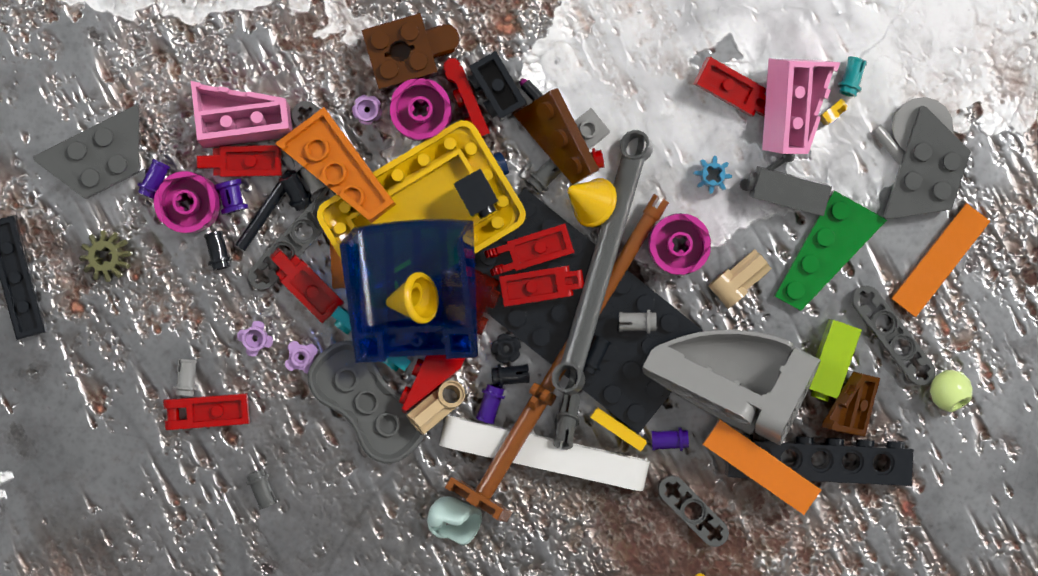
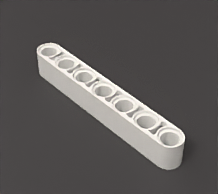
[439,415,650,491]

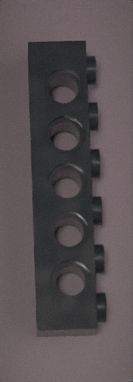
[725,433,914,486]

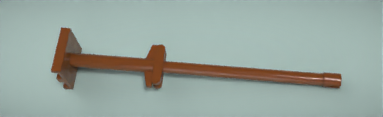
[445,194,669,522]

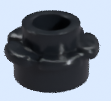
[491,334,521,364]

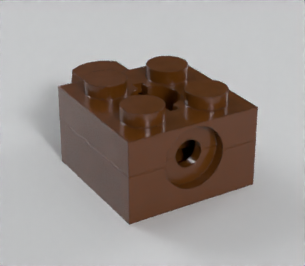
[361,13,460,92]

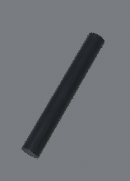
[235,170,288,251]

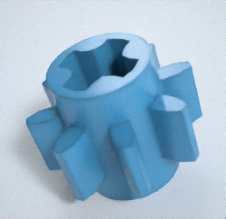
[693,156,732,194]

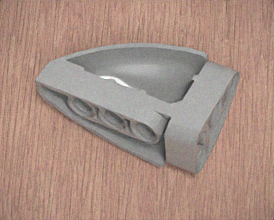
[642,329,821,445]

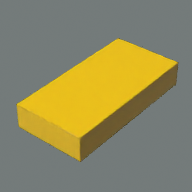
[589,407,647,452]

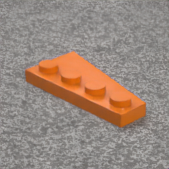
[275,107,396,223]

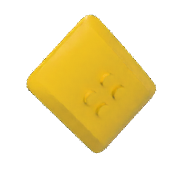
[317,120,526,309]

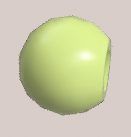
[930,370,973,412]

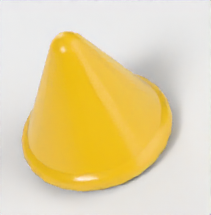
[567,178,617,227]
[386,272,439,324]

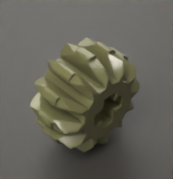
[79,230,133,282]

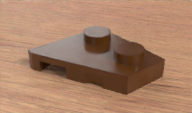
[822,371,880,437]

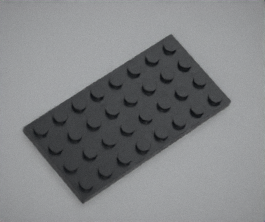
[449,188,704,434]

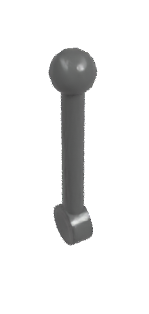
[740,154,795,191]

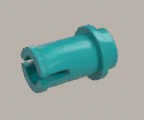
[837,56,867,97]

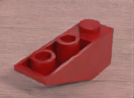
[399,326,473,414]

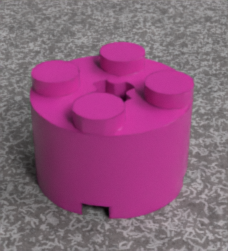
[390,78,452,142]
[154,171,221,234]
[648,213,711,275]

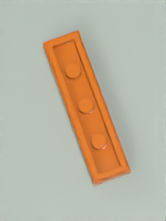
[890,203,991,317]
[702,419,821,515]

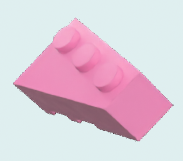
[762,58,840,154]
[191,81,293,149]

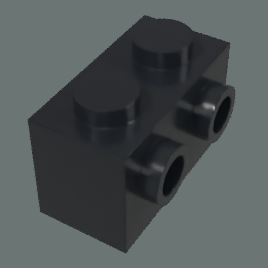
[467,50,527,122]

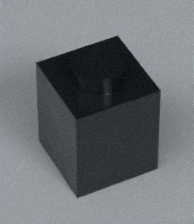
[453,169,500,219]

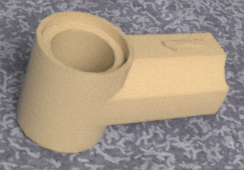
[708,249,772,309]
[406,380,465,435]

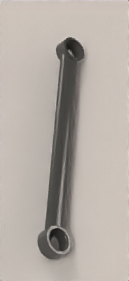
[551,130,653,395]

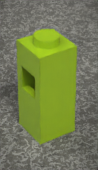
[809,319,862,402]

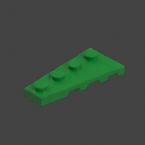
[774,190,887,311]

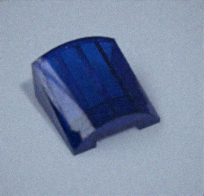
[340,219,478,363]

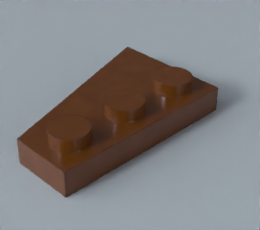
[513,88,599,185]

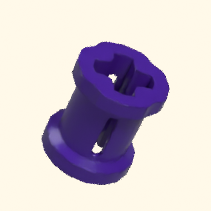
[214,179,248,215]

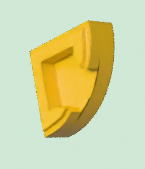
[819,98,848,126]

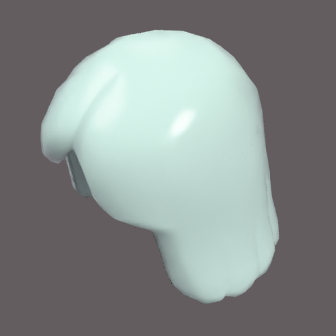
[427,496,482,546]

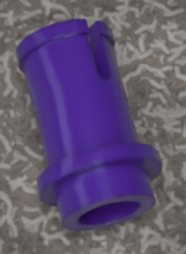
[138,159,170,200]
[476,384,505,424]
[651,427,689,451]

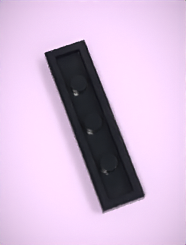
[0,215,48,340]

